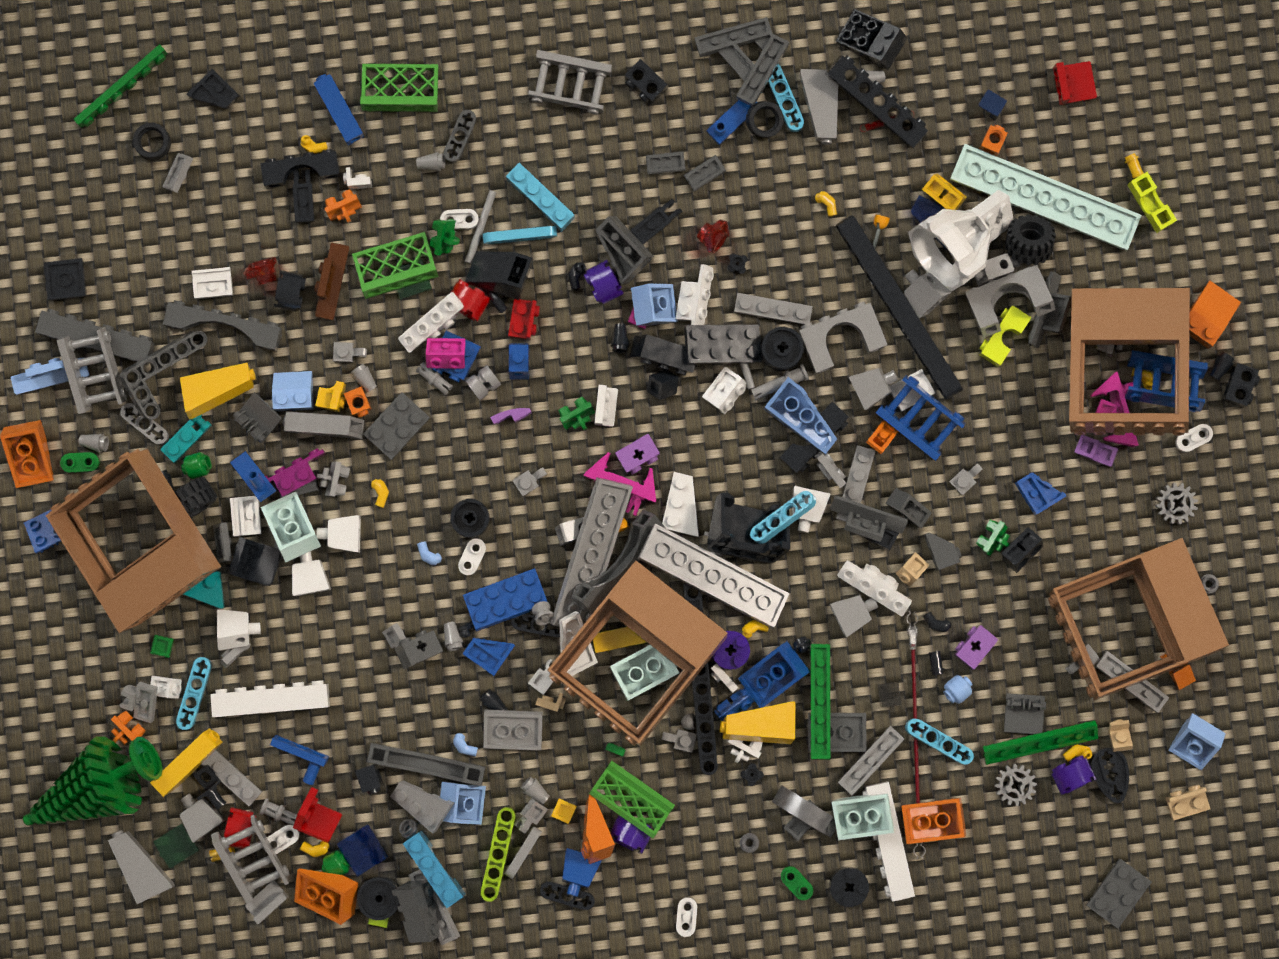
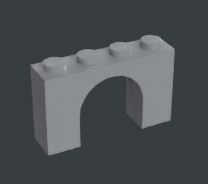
[965,265,1055,338]
[798,301,887,375]

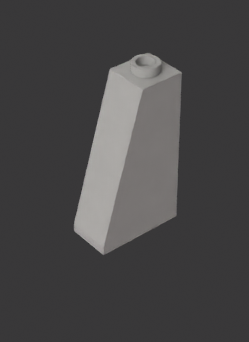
[799,69,838,144]
[283,412,364,439]
[108,830,175,904]

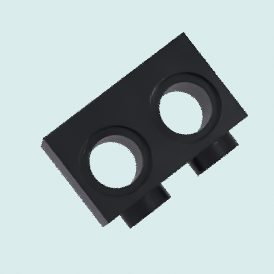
[625,59,668,104]
[1222,363,1260,408]
[1001,527,1043,573]
[355,764,384,795]

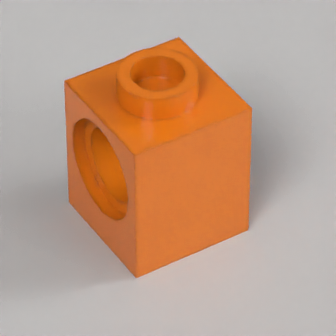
[979,125,1008,157]
[344,386,372,418]

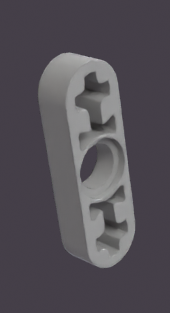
[120,403,169,445]
[505,827,542,879]

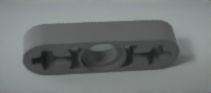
[444,110,477,163]

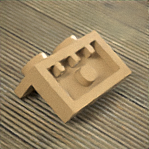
[1166,784,1210,820]

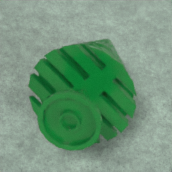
[23,737,163,826]

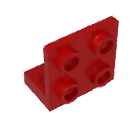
[1053,61,1097,105]
[293,787,342,843]

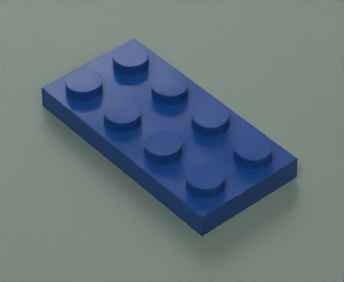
[463,568,547,632]

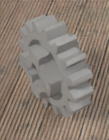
[1155,483,1198,524]
[994,764,1037,806]

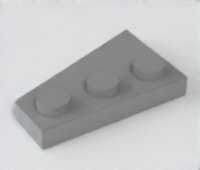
[390,781,454,833]

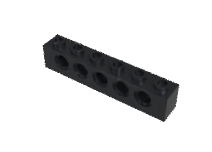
[825,55,928,148]

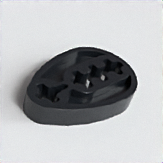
[1090,748,1129,803]

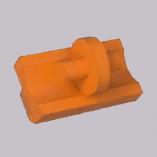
[325,189,362,223]
[111,711,146,745]

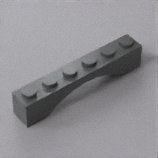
[163,300,282,352]
[571,510,666,615]
[367,743,486,786]

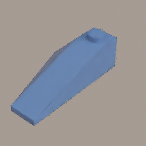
[764,377,837,454]

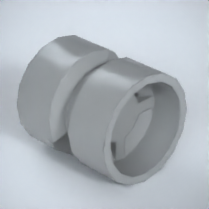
[465,365,501,400]

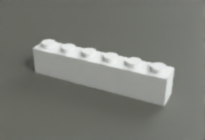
[210,680,330,717]
[862,781,915,902]

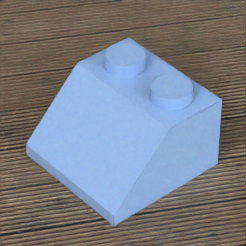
[631,284,678,326]
[272,371,314,411]
[1168,713,1226,770]
[440,782,486,825]

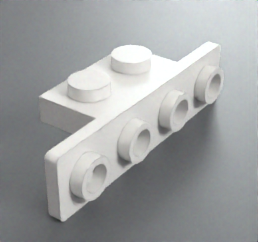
[675,264,714,325]
[398,292,464,353]
[837,560,912,616]

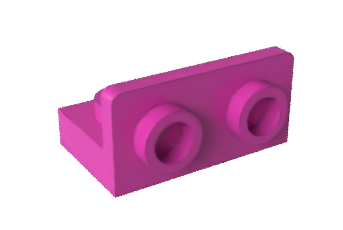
[426,338,466,369]

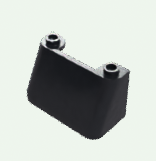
[707,493,790,564]

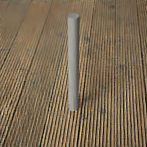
[465,190,496,264]

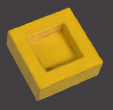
[551,798,577,824]

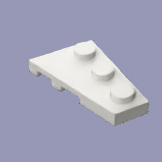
[662,472,699,537]
[559,611,598,676]

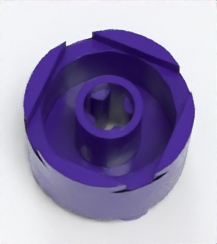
[584,260,624,304]
[712,631,750,670]
[1051,755,1096,796]
[610,816,652,854]

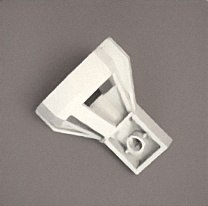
[908,190,1013,292]

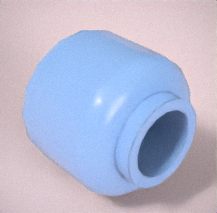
[943,675,973,704]

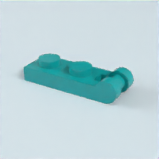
[160,415,212,463]

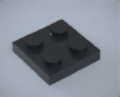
[44,258,87,301]

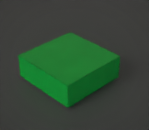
[150,635,174,658]
[605,742,626,756]

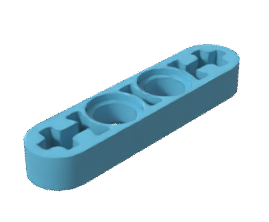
[768,64,804,132]
[482,226,557,244]
[750,491,816,544]
[176,657,212,730]
[905,718,974,765]

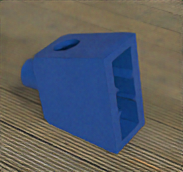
[509,343,529,380]
[562,848,602,897]

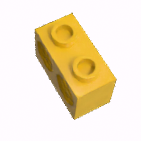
[922,173,967,210]

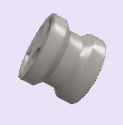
[532,601,554,625]

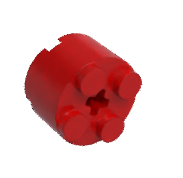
[450,279,490,322]
[224,807,256,850]

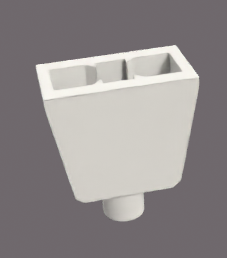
[792,486,830,533]
[317,515,361,553]
[292,551,331,596]
[217,610,261,650]

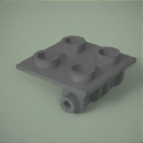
[233,392,282,443]
[1004,693,1046,734]

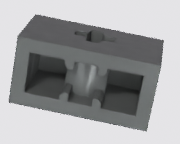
[394,630,443,669]

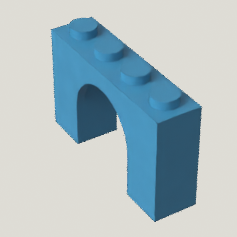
[403,830,466,908]

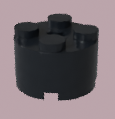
[273,270,306,312]
[450,498,490,538]
[829,867,869,907]

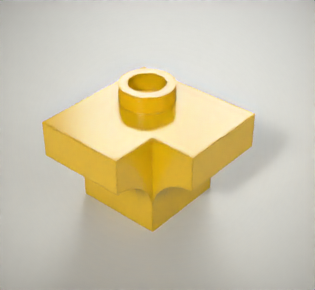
[315,381,346,412]

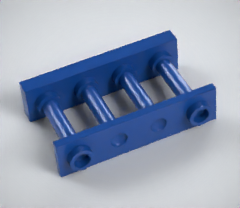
[1125,350,1208,412]
[876,376,966,461]

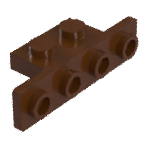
[315,242,349,320]

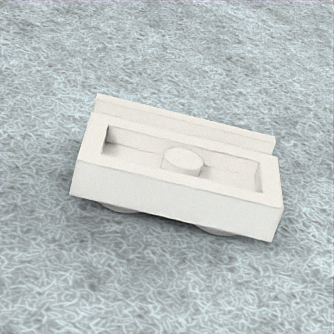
[192,267,233,299]
[890,369,935,412]
[230,496,262,537]

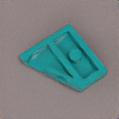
[183,572,224,609]

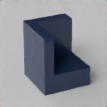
[978,89,1007,120]

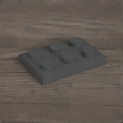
[363,392,430,460]
[808,713,866,752]
[1086,858,1152,929]

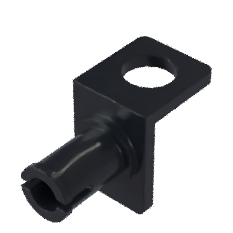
[194,765,227,810]

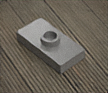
[163,153,193,193]

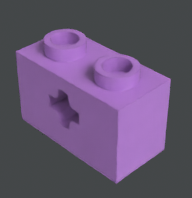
[615,434,660,475]
[954,625,998,670]

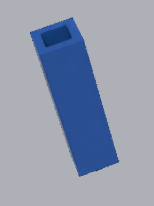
[314,74,364,146]

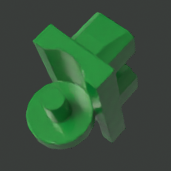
[429,219,460,256]
[558,397,595,430]
[976,520,1010,557]

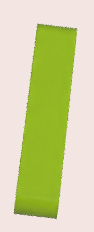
[481,807,516,902]

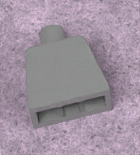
[974,253,1020,287]
[904,269,951,318]
[849,368,898,410]
[555,517,584,546]
[829,595,878,637]
[179,793,226,843]

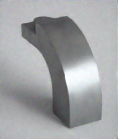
[772,786,836,838]

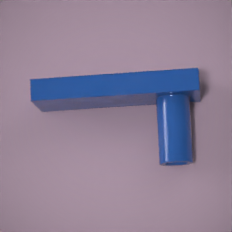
[706,100,758,145]
[230,451,276,502]
[270,735,329,785]

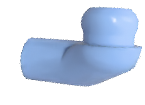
[417,541,442,565]

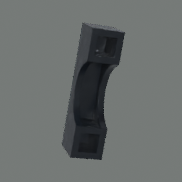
[260,149,341,189]
[779,402,849,474]

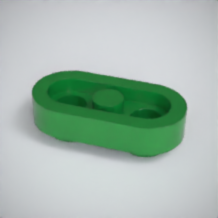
[60,452,100,473]
[780,866,813,900]

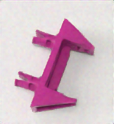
[1090,372,1139,447]
[583,452,656,516]

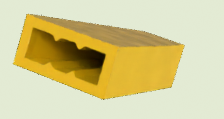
[180,363,256,419]
[720,702,795,744]
[150,728,223,797]

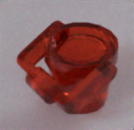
[697,219,729,254]
[243,257,277,285]

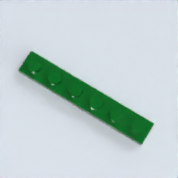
[74,44,168,128]
[810,644,830,760]
[983,720,1098,765]

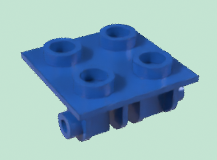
[24,510,62,553]

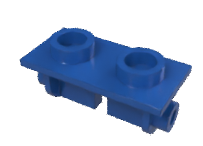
[714,688,754,721]

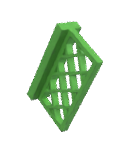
[360,64,439,112]
[352,232,439,299]
[589,761,675,839]

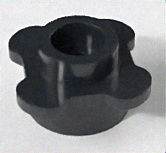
[727,253,748,274]
[793,636,812,653]
[741,763,764,786]

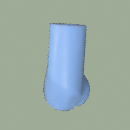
[453,733,478,757]

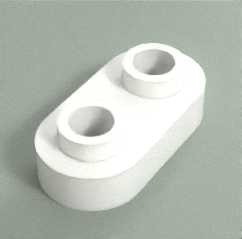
[440,209,479,230]
[1175,424,1213,452]
[458,539,486,575]
[264,825,300,854]
[676,897,697,937]

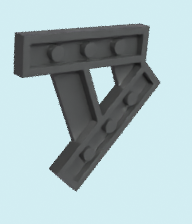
[694,17,789,107]

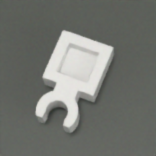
[528,659,553,695]
[710,663,738,693]

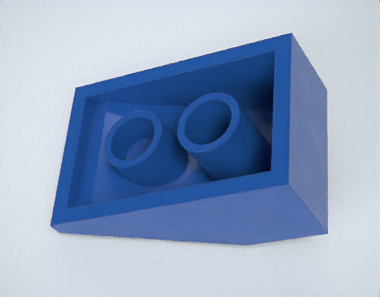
[738,641,810,708]

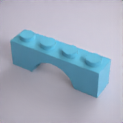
[506,163,575,232]

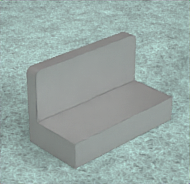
[245,880,289,924]

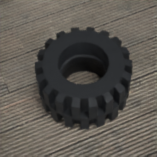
[1005,215,1056,265]
[174,477,218,518]

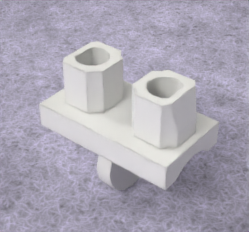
[727,740,763,763]

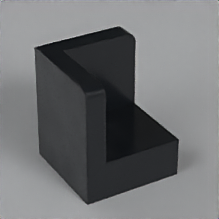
[647,370,679,400]

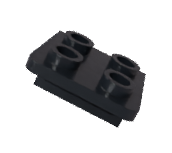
[228,537,282,586]

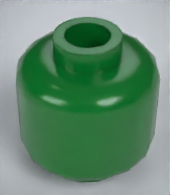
[181,452,212,479]
[322,850,352,875]

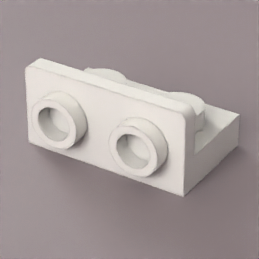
[702,367,747,414]
[595,385,618,427]

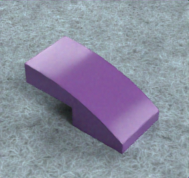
[490,408,532,425]
[1074,435,1118,467]

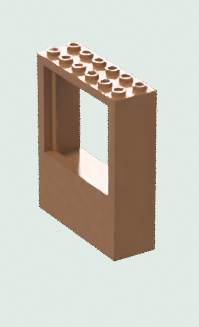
[1069,288,1190,436]
[46,449,221,633]
[1048,538,1229,701]
[548,560,728,746]

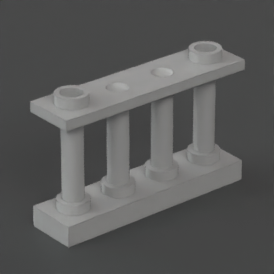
[528,50,612,114]
[56,327,127,414]
[211,815,290,904]

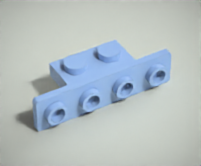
[11,358,90,395]

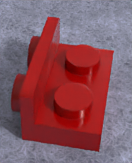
[508,299,540,340]

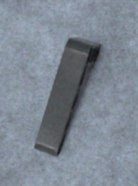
[120,331,207,420]

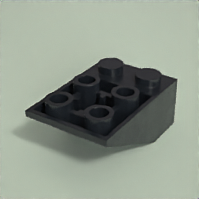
[836,9,908,70]
[465,251,532,300]

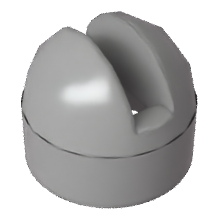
[681,714,696,730]

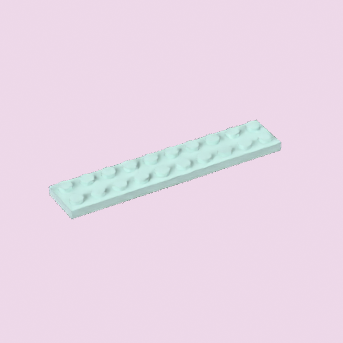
[950,144,1142,251]

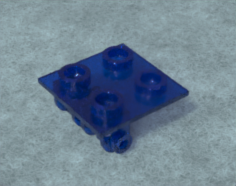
[337,824,388,877]

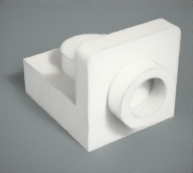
[343,167,372,190]
[150,676,182,699]

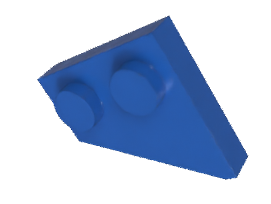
[1015,473,1066,515]
[463,638,515,676]

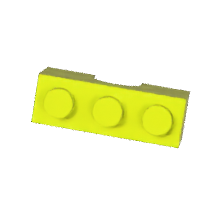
[1127,172,1177,233]
[979,305,1032,367]

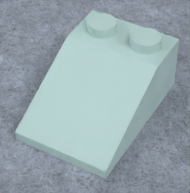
[261,492,321,562]
[609,645,679,701]
[832,794,895,840]

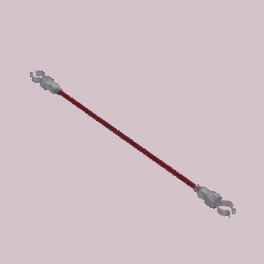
[906,611,926,859]

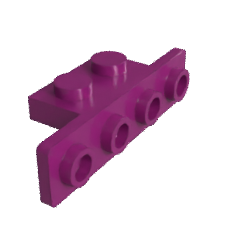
[265,448,326,497]

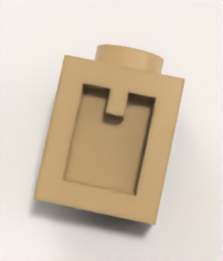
[896,552,929,586]
[535,692,566,712]
[1108,720,1133,752]

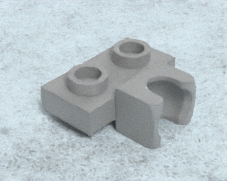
[815,451,847,488]
[120,682,158,723]

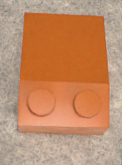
[1189,281,1241,349]
[0,420,54,488]
[581,794,615,864]
[902,797,966,844]
[294,868,358,925]

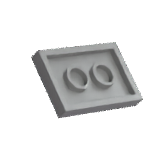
[483,710,543,750]

